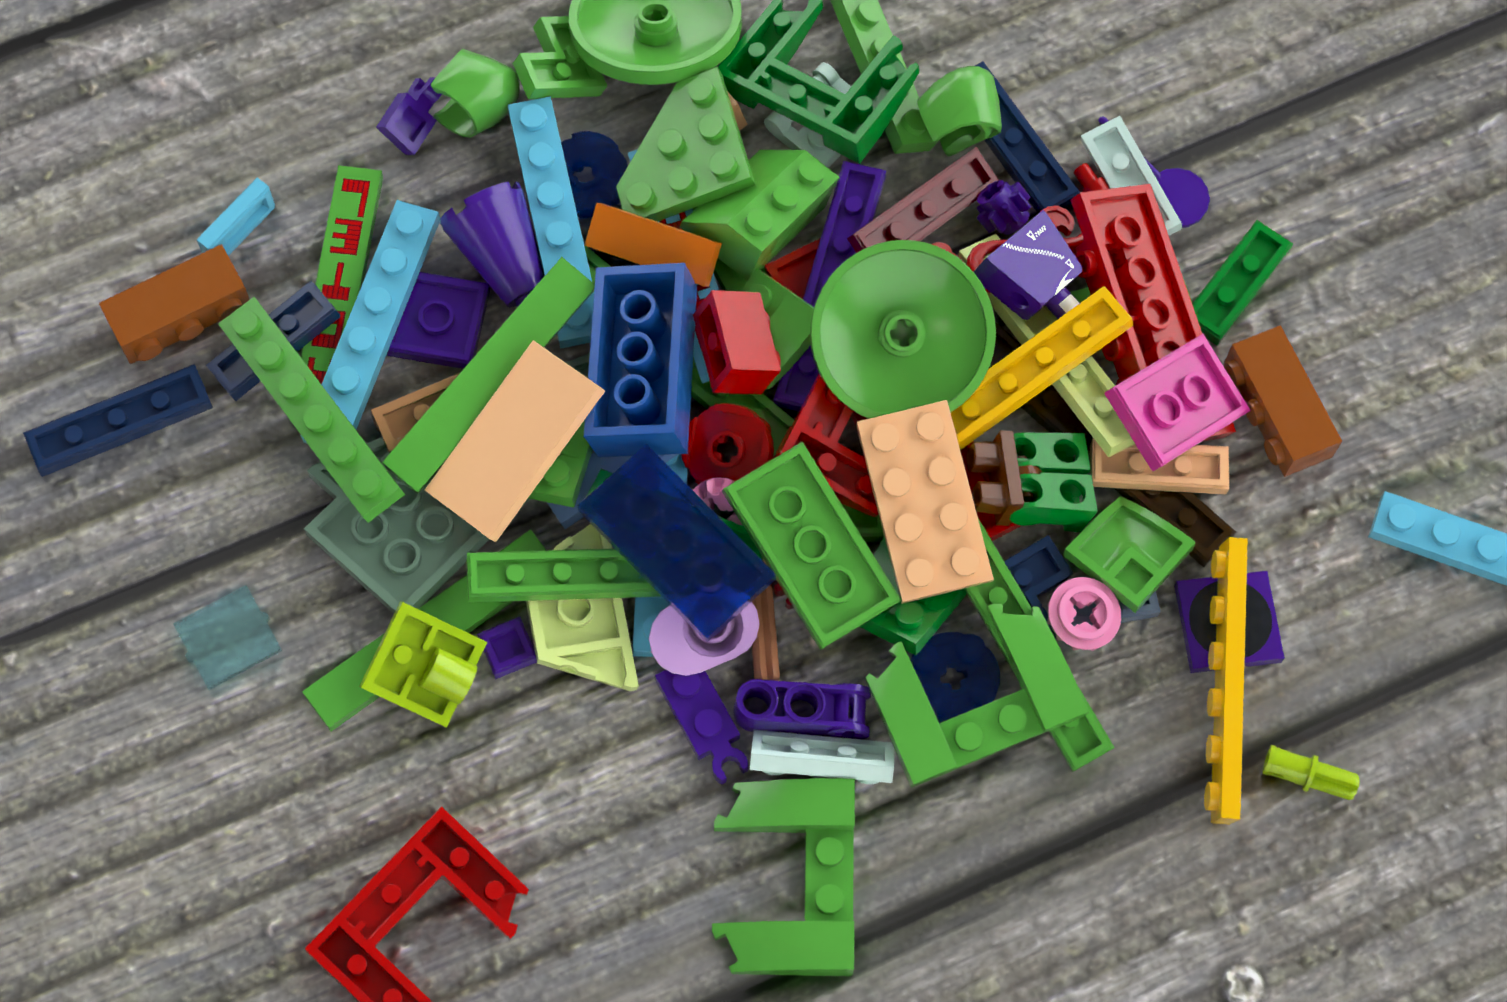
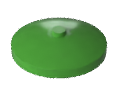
[569,0,742,85]
[810,240,996,419]

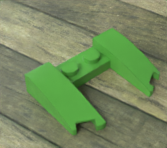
[865,603,1089,788]
[712,778,855,976]

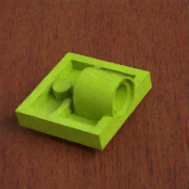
[359,601,487,728]

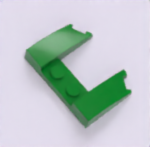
[718,0,919,164]

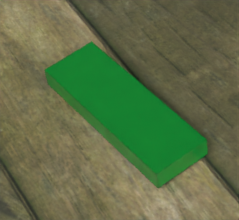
[1192,220,1293,346]

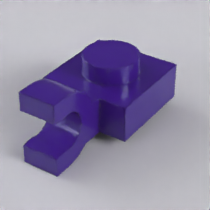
[376,77,442,155]

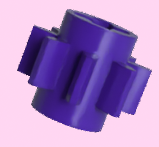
[976,180,1031,235]

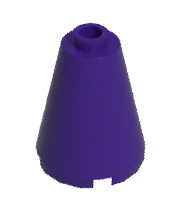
[440,181,544,308]

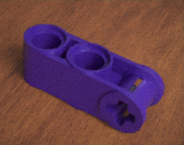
[733,679,871,740]

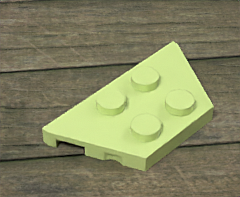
[526,518,639,691]

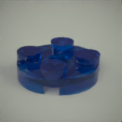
[561,131,628,218]
[911,632,1000,723]

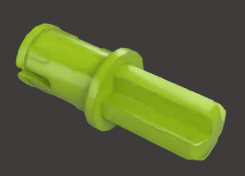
[1262,745,1360,800]

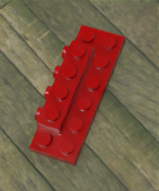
[1071,183,1236,442]

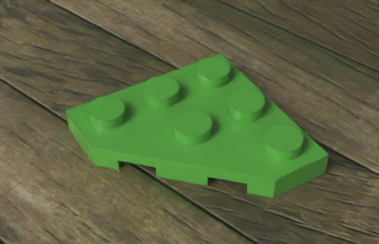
[616,67,755,222]

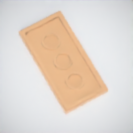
[425,340,605,543]

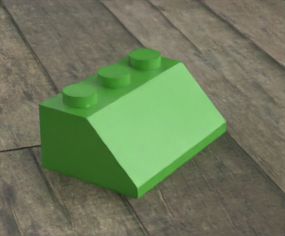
[680,149,839,281]

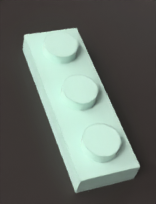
[1081,116,1182,235]
[750,730,894,784]

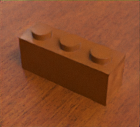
[99,244,250,364]
[1224,325,1342,477]

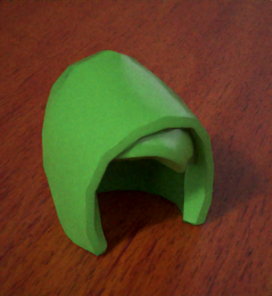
[431,49,520,138]
[917,66,1002,156]

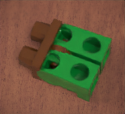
[966,430,1098,532]

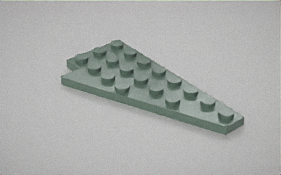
[304,353,590,614]

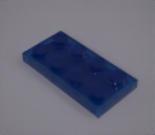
[577,444,776,642]

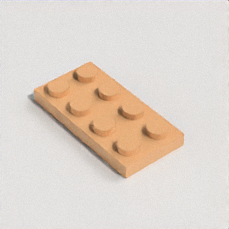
[856,400,994,604]

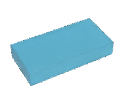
[197,177,275,256]

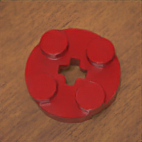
[681,403,774,485]

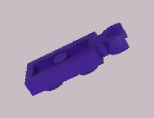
[655,670,748,785]

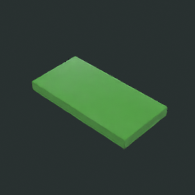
[722,442,901,650]

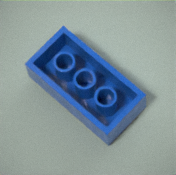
[584,263,697,457]

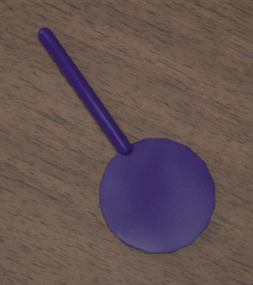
[1098,116,1210,228]

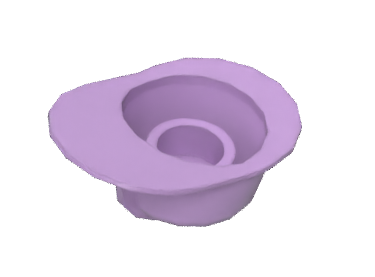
[649,586,759,676]

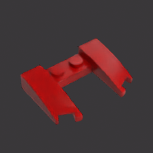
[773,374,879,517]
[305,806,529,1002]

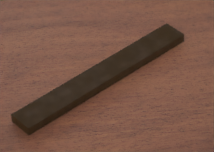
[989,322,1236,567]

